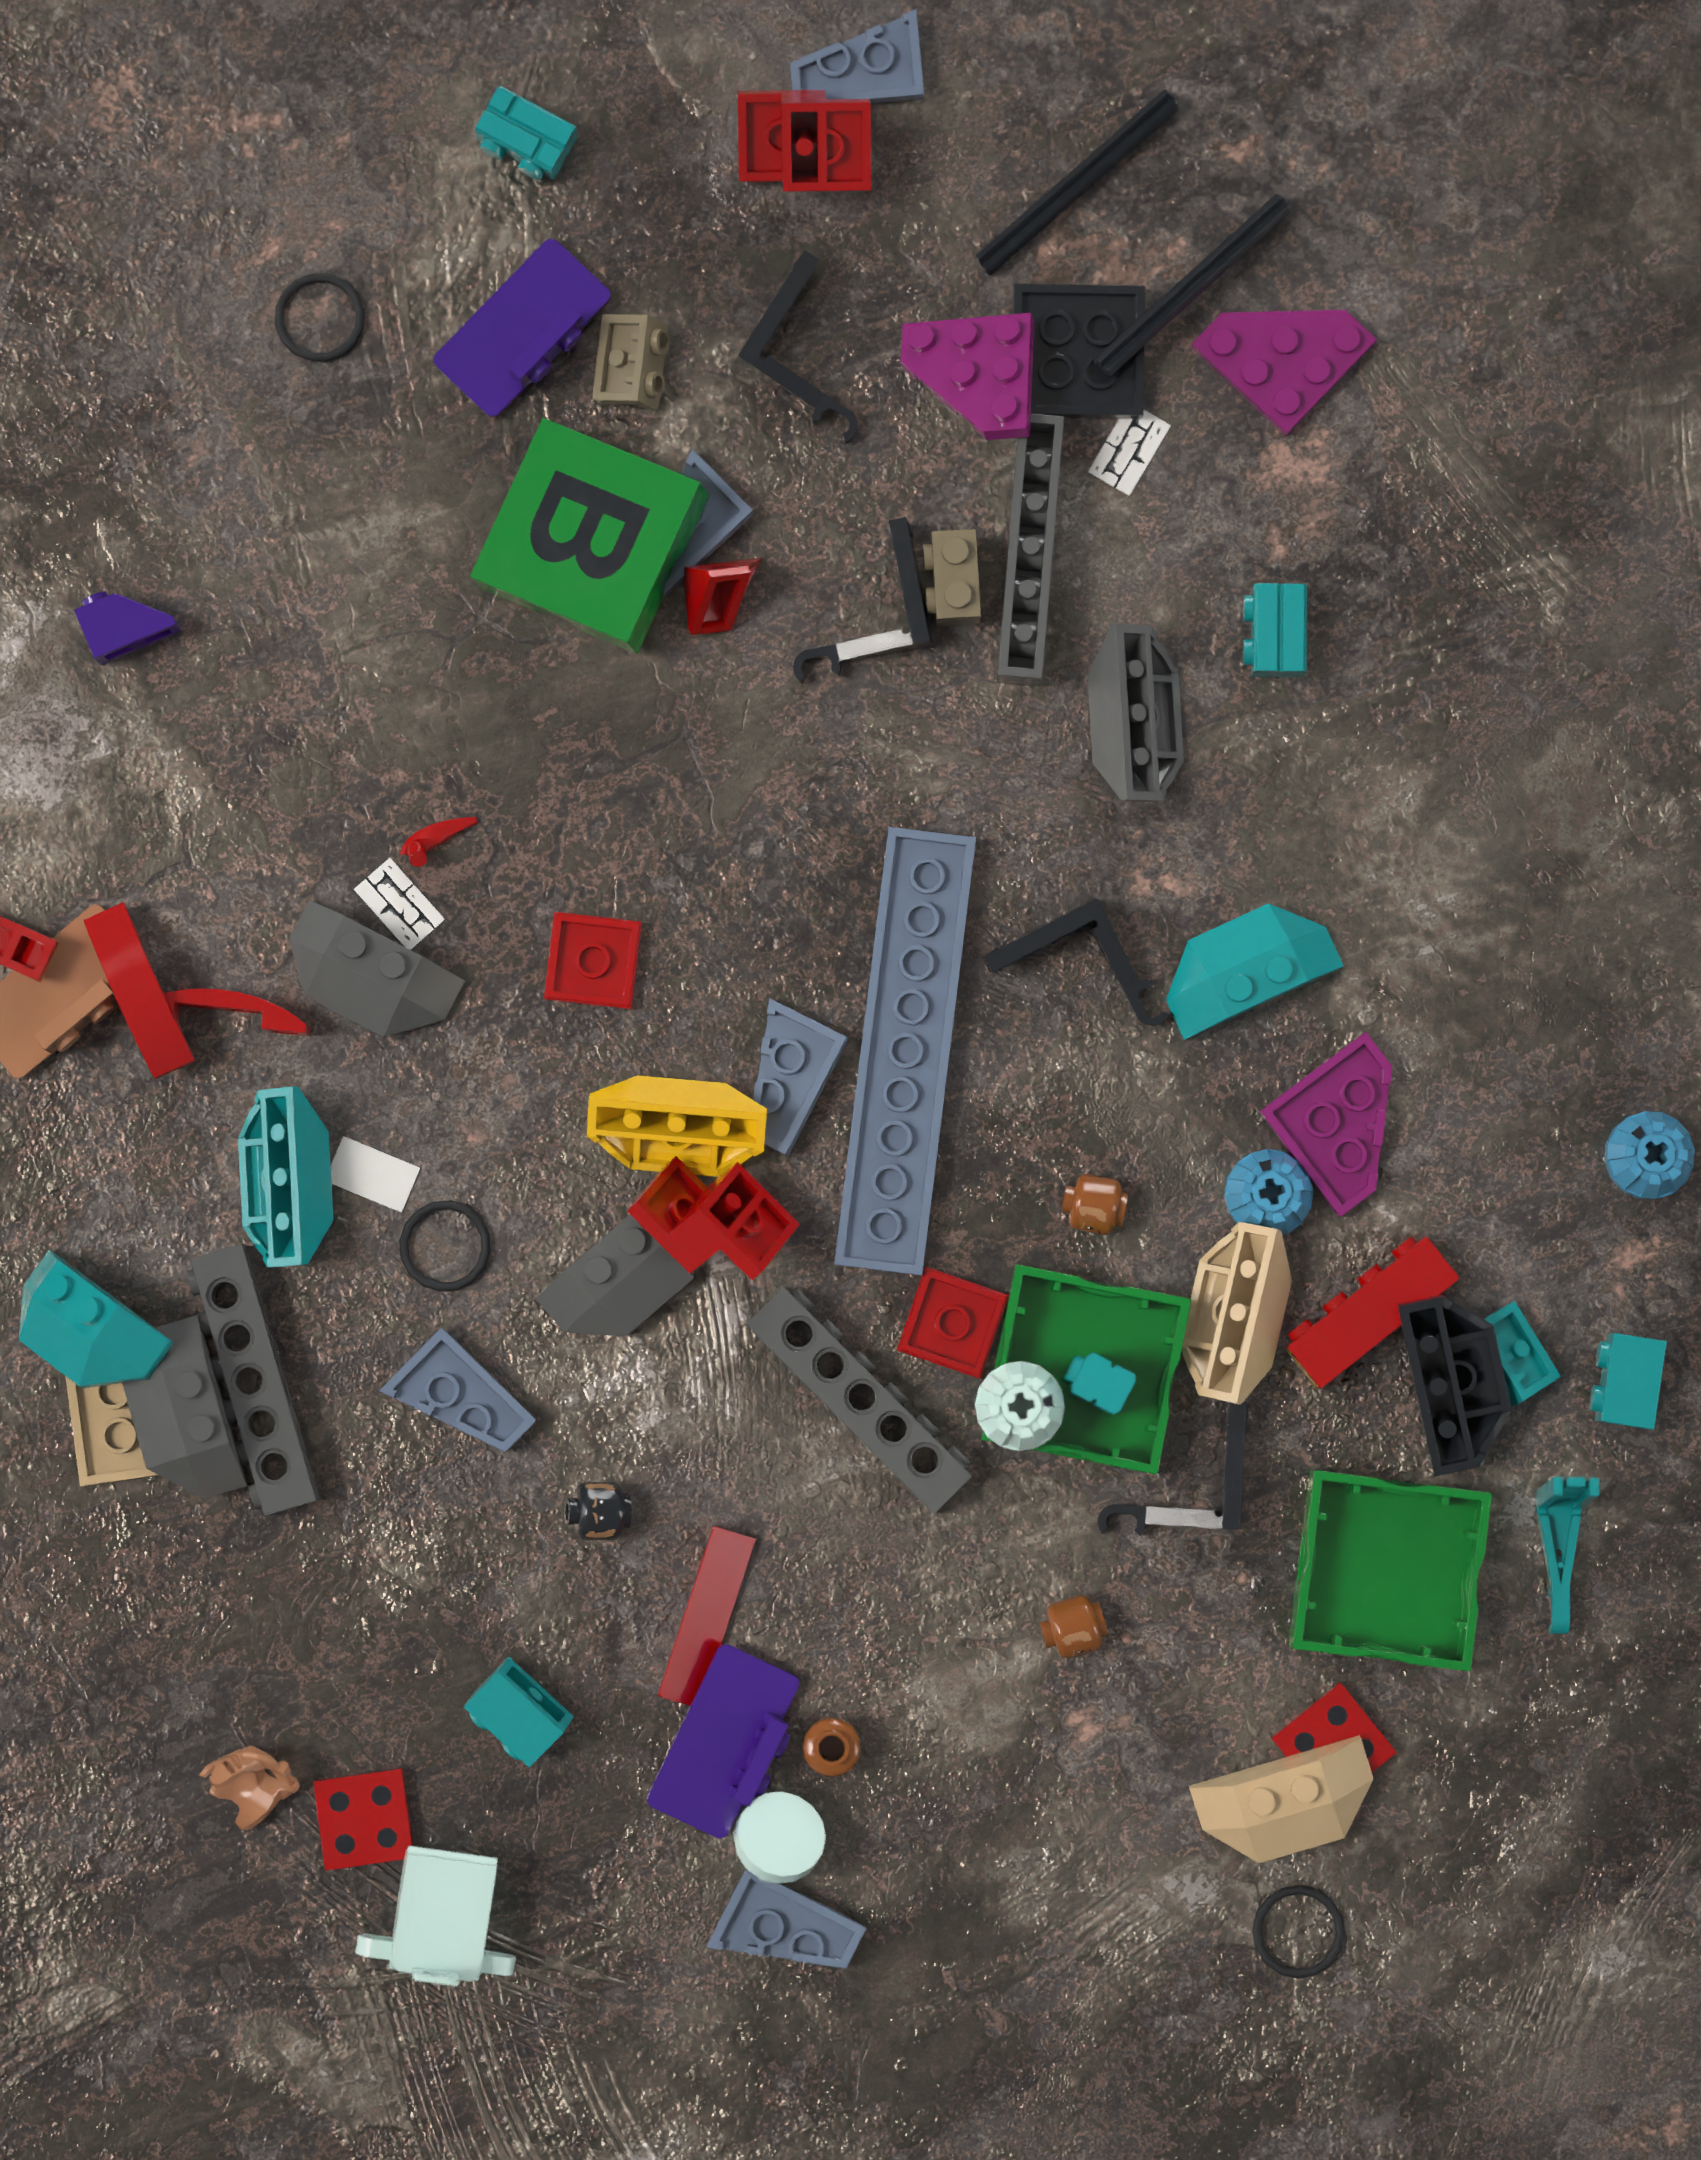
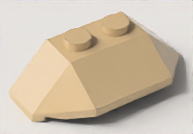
[1181,1222,1292,1405]
[1189,1735,1373,1863]

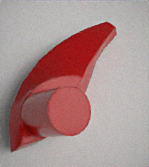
[399,817,478,867]

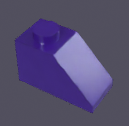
[74,591,181,665]

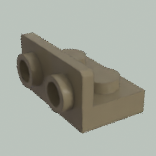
[592,314,670,410]

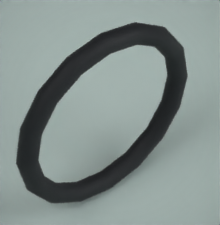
[275,273,364,362]
[399,1200,491,1292]
[1252,1885,1345,1979]

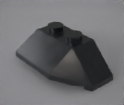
[1397,1295,1512,1476]

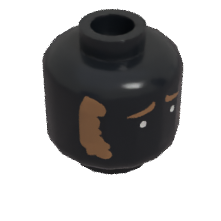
[565,1482,632,1540]

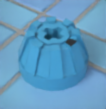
[1604,1111,1695,1200]
[1224,1149,1314,1235]

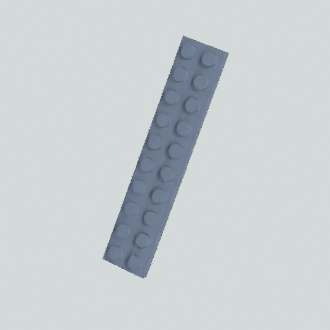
[834,827,976,1276]

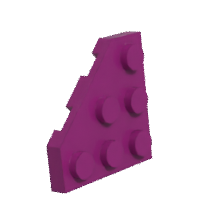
[1190,310,1377,437]
[901,313,1034,440]
[1259,1032,1393,1217]

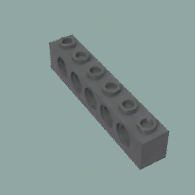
[996,414,1064,686]
[187,1244,320,1516]
[746,1287,972,1514]

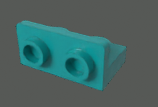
[1485,1301,1561,1407]

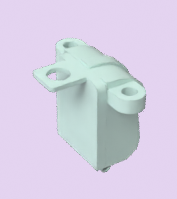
[355,1846,516,1986]

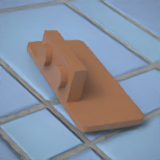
[0,905,116,1079]

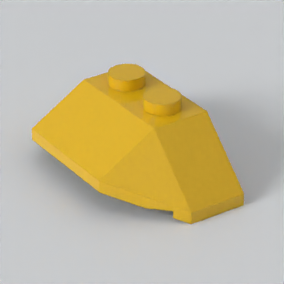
[587,1075,767,1177]

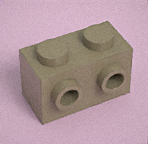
[923,529,981,627]

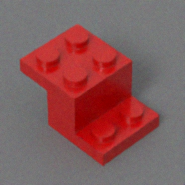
[737,90,871,192]
[627,1156,800,1280]

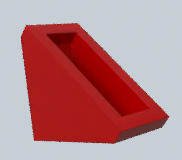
[683,557,763,635]

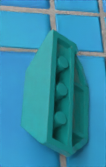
[1165,903,1344,1040]
[238,1086,334,1268]
[19,1250,174,1388]

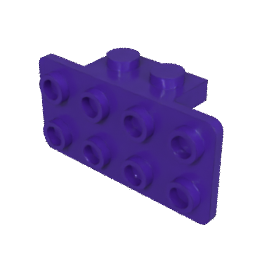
[433,239,611,418]
[647,1644,799,1838]

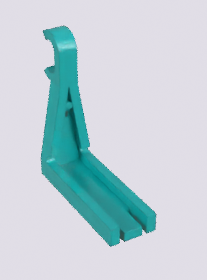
[1536,1477,1599,1634]

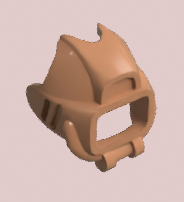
[199,1745,300,1830]

